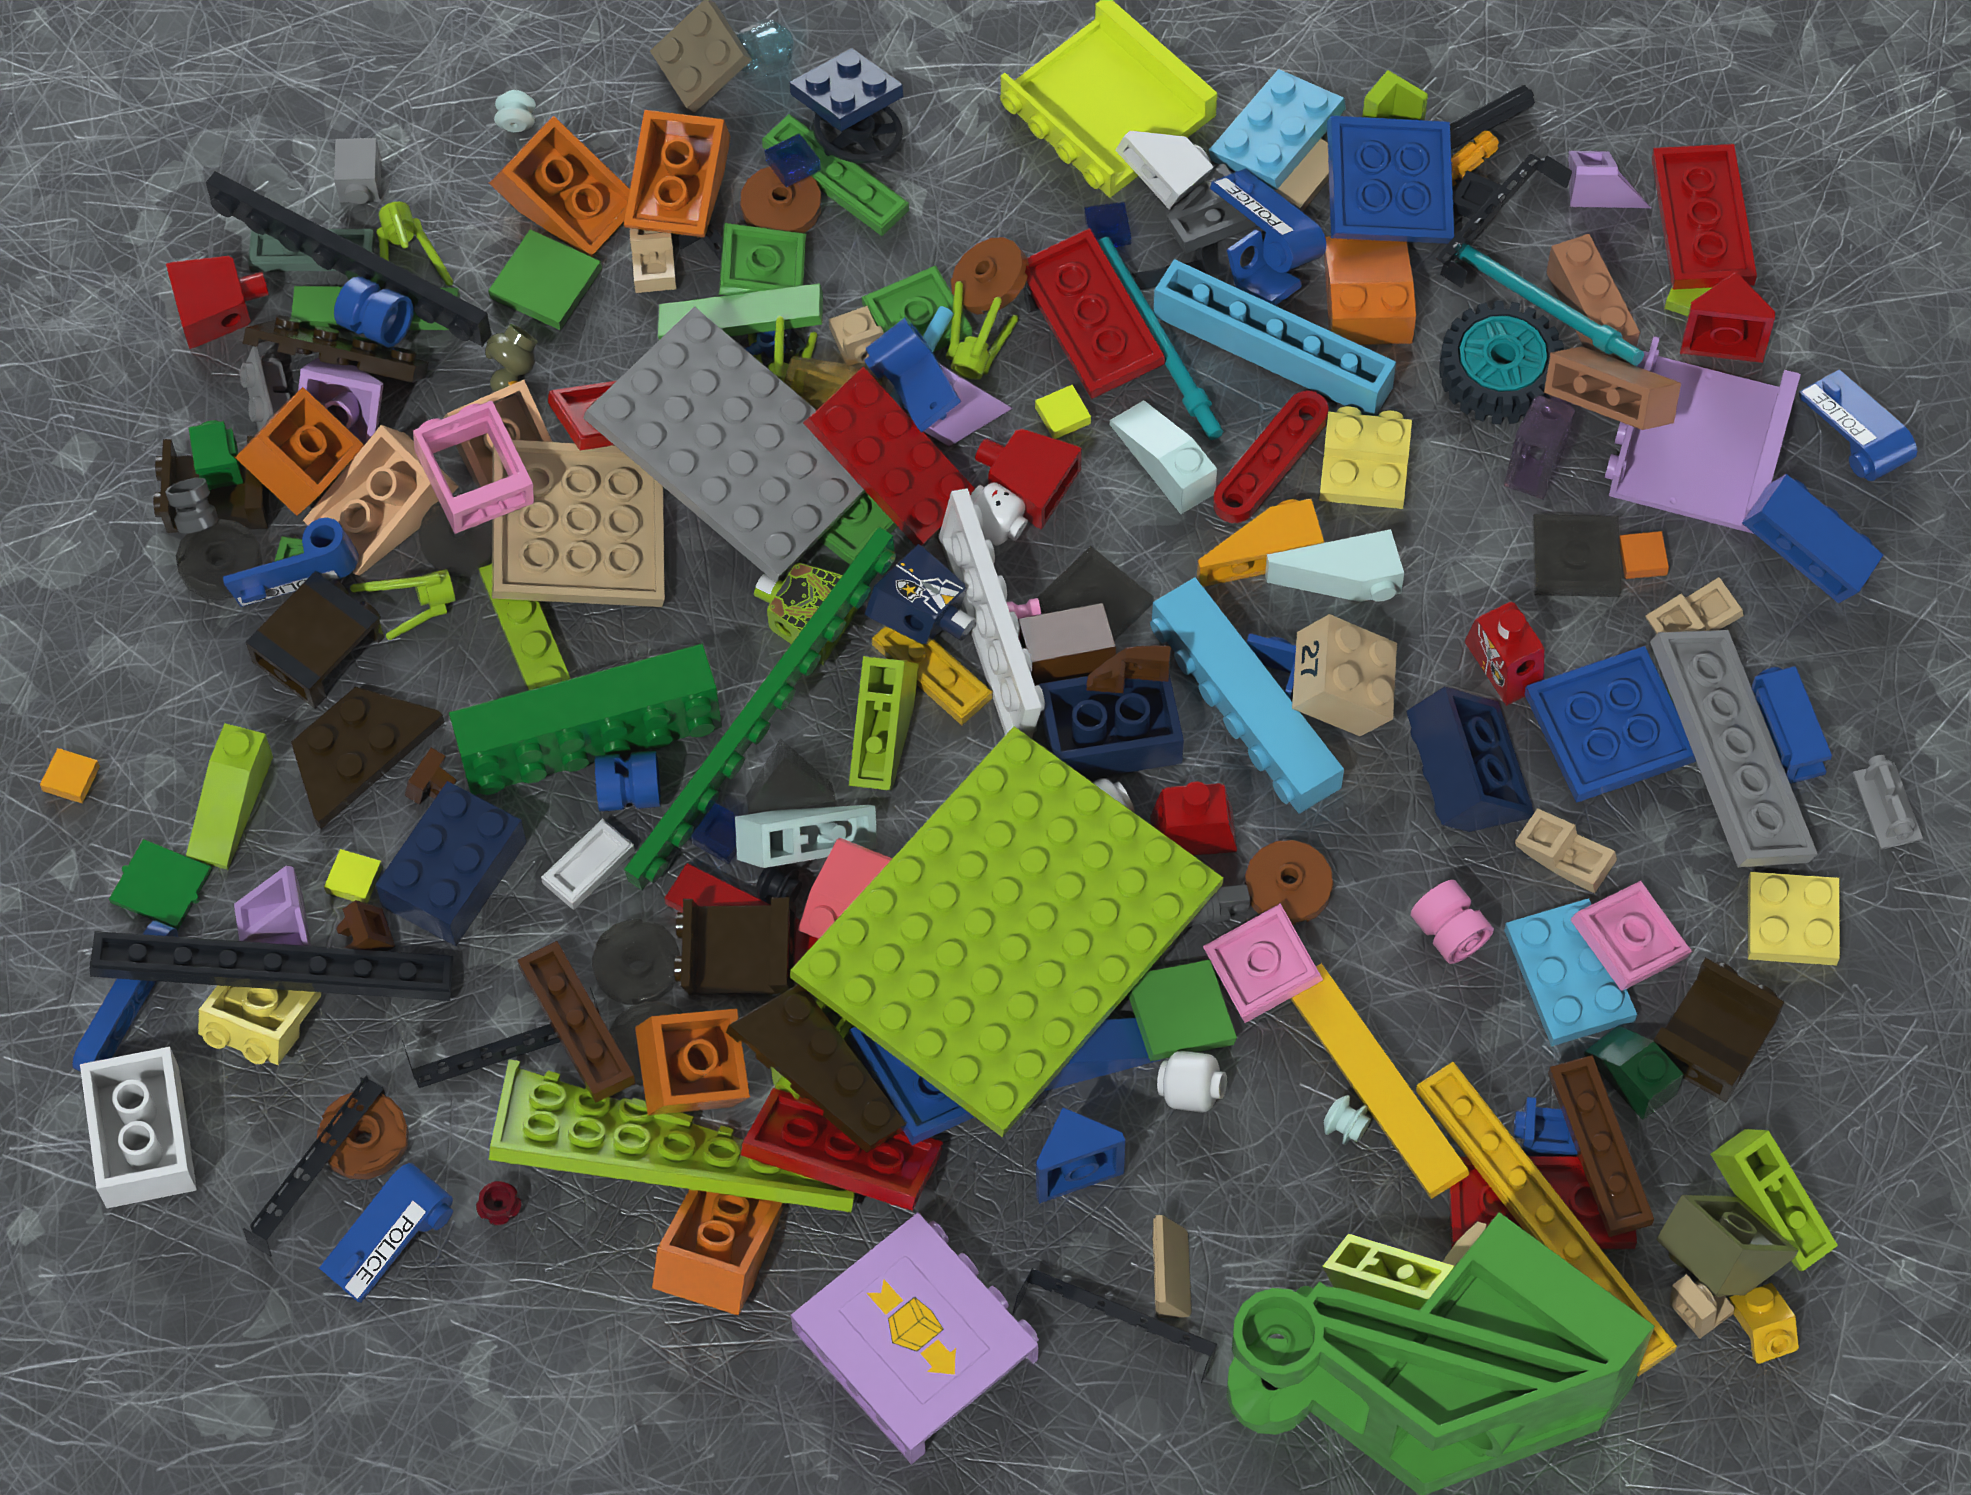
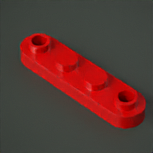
[1213,391,1329,523]

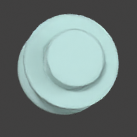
[494,90,536,132]
[1324,1095,1371,1145]

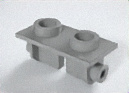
[240,346,290,432]
[1852,755,1923,850]

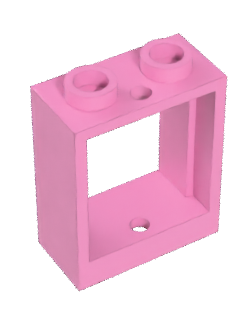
[413,401,534,534]

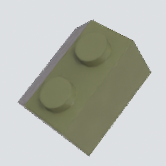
[1656,1195,1798,1297]

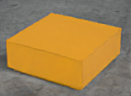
[40,748,100,804]

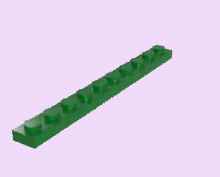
[624,527,896,891]

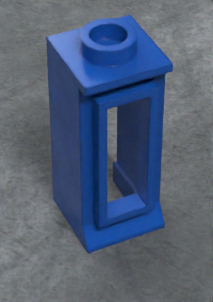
[1751,666,1832,784]

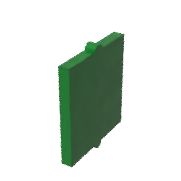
[109,839,212,930]

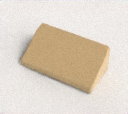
[1152,1215,1191,1318]

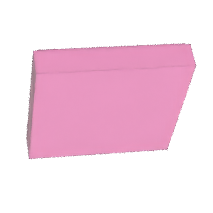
[1571,881,1692,991]
[1203,904,1323,1023]

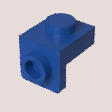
[1513,1097,1577,1157]

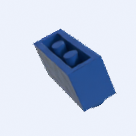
[1742,474,1884,604]

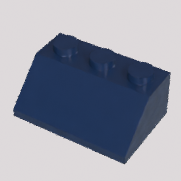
[1406,686,1534,832]

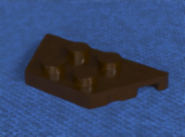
[291,687,444,829]

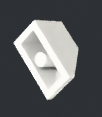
[1115,131,1213,210]

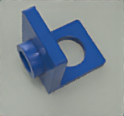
[1227,229,1302,306]
[1247,634,1296,701]

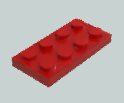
[1651,144,1757,290]
[1025,228,1165,399]
[803,366,975,546]
[741,1088,943,1211]
[1449,1157,1637,1249]

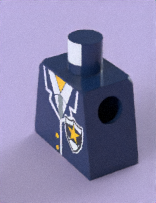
[864,544,975,644]

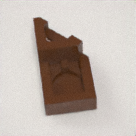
[1086,645,1171,693]

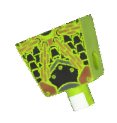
[754,563,859,665]

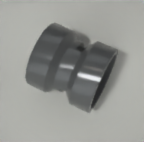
[165,478,219,534]

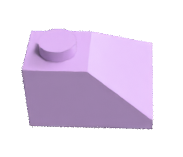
[298,358,383,461]

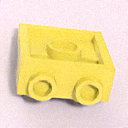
[1319,406,1412,509]
[198,985,321,1065]

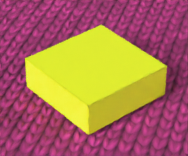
[1035,385,1091,439]
[324,849,383,904]

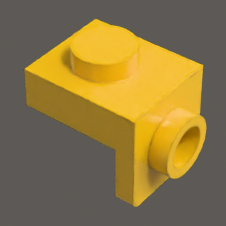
[1729,1283,1799,1364]

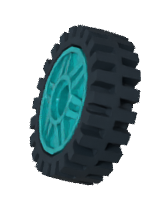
[1439,301,1564,425]

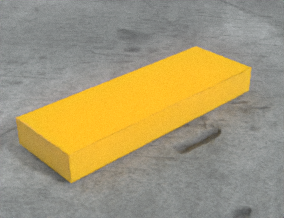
[872,626,993,725]

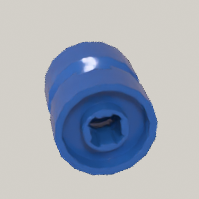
[334,276,413,347]
[595,751,661,812]

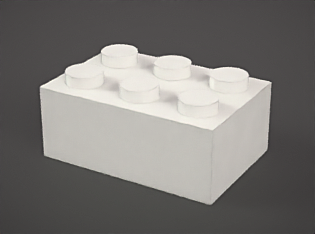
[80,1047,197,1208]

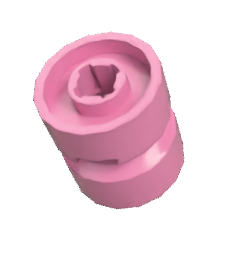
[1411,880,1494,964]

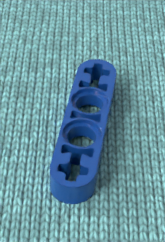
[73,920,178,1072]

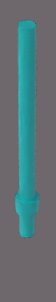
[1097,237,1224,440]
[1454,244,1644,366]

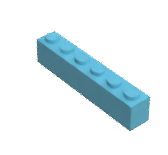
[1154,259,1396,416]
[1150,577,1344,814]

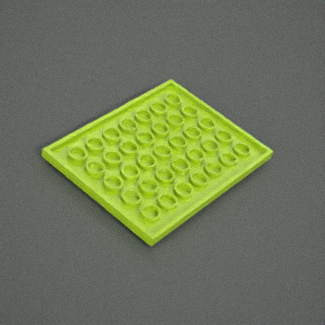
[790,726,1224,1138]

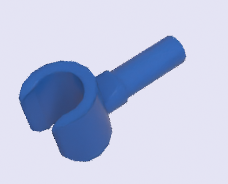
[745,331,786,359]

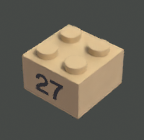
[1292,614,1397,736]

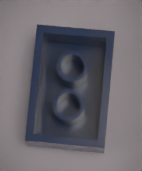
[1039,673,1184,779]
[375,781,527,946]

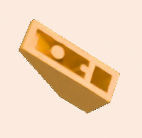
[1197,499,1324,587]

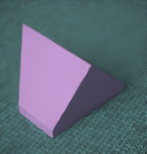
[1568,151,1651,208]
[923,363,1013,446]
[234,866,311,946]

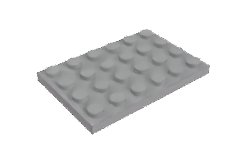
[584,306,866,583]

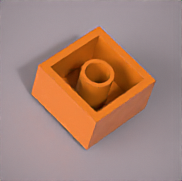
[235,387,364,516]
[635,1009,750,1116]

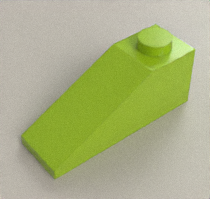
[848,656,919,791]
[186,723,273,870]
[1710,1129,1838,1271]

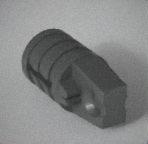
[1187,884,1250,927]

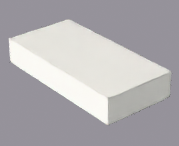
[541,818,635,910]

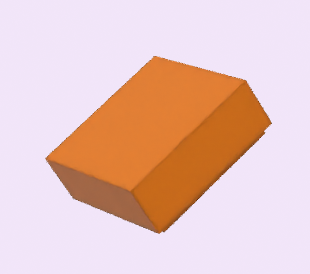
[1618,531,1669,579]

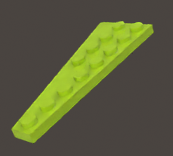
[489,1059,854,1212]

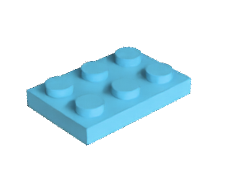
[1209,69,1346,190]
[1504,898,1637,1047]

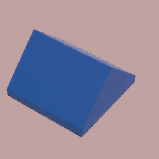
[1036,1108,1125,1204]

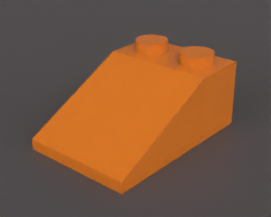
[624,110,731,237]
[489,116,630,256]
[1324,236,1416,345]
[652,1189,785,1316]

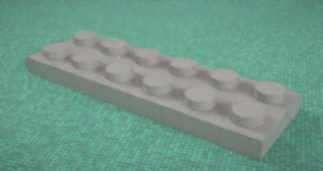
[1650,630,1818,867]

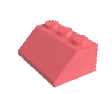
[798,838,893,939]

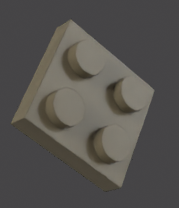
[650,0,752,112]

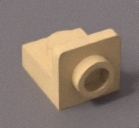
[829,306,884,367]
[1670,1274,1734,1339]

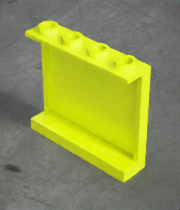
[1000,0,1217,198]

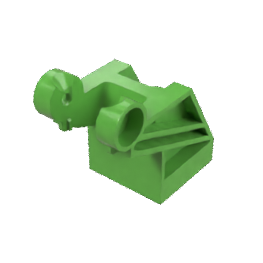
[1226,1212,1655,1495]

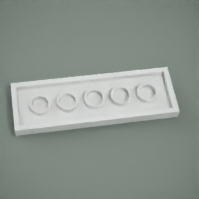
[939,488,1045,739]

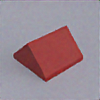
[1680,272,1775,363]

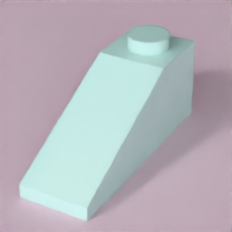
[1109,400,1217,514]
[1265,529,1404,602]
[735,805,877,868]

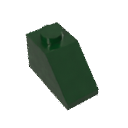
[1584,1026,1684,1120]

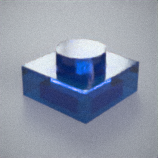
[764,133,821,187]
[1084,202,1131,247]
[691,803,738,864]

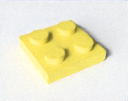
[1748,872,1840,966]

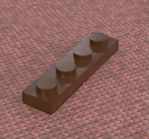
[517,941,636,1103]
[1548,1055,1654,1237]

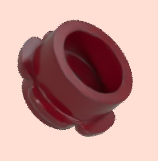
[476,1181,521,1225]

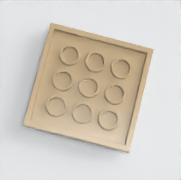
[492,440,665,607]

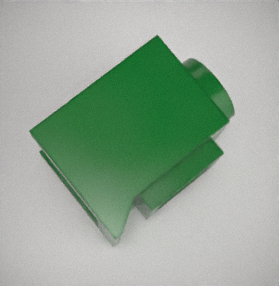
[188,420,243,490]

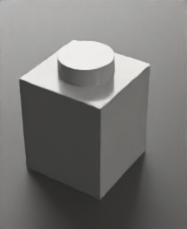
[334,138,382,204]

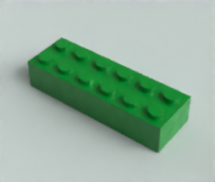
[449,643,722,795]

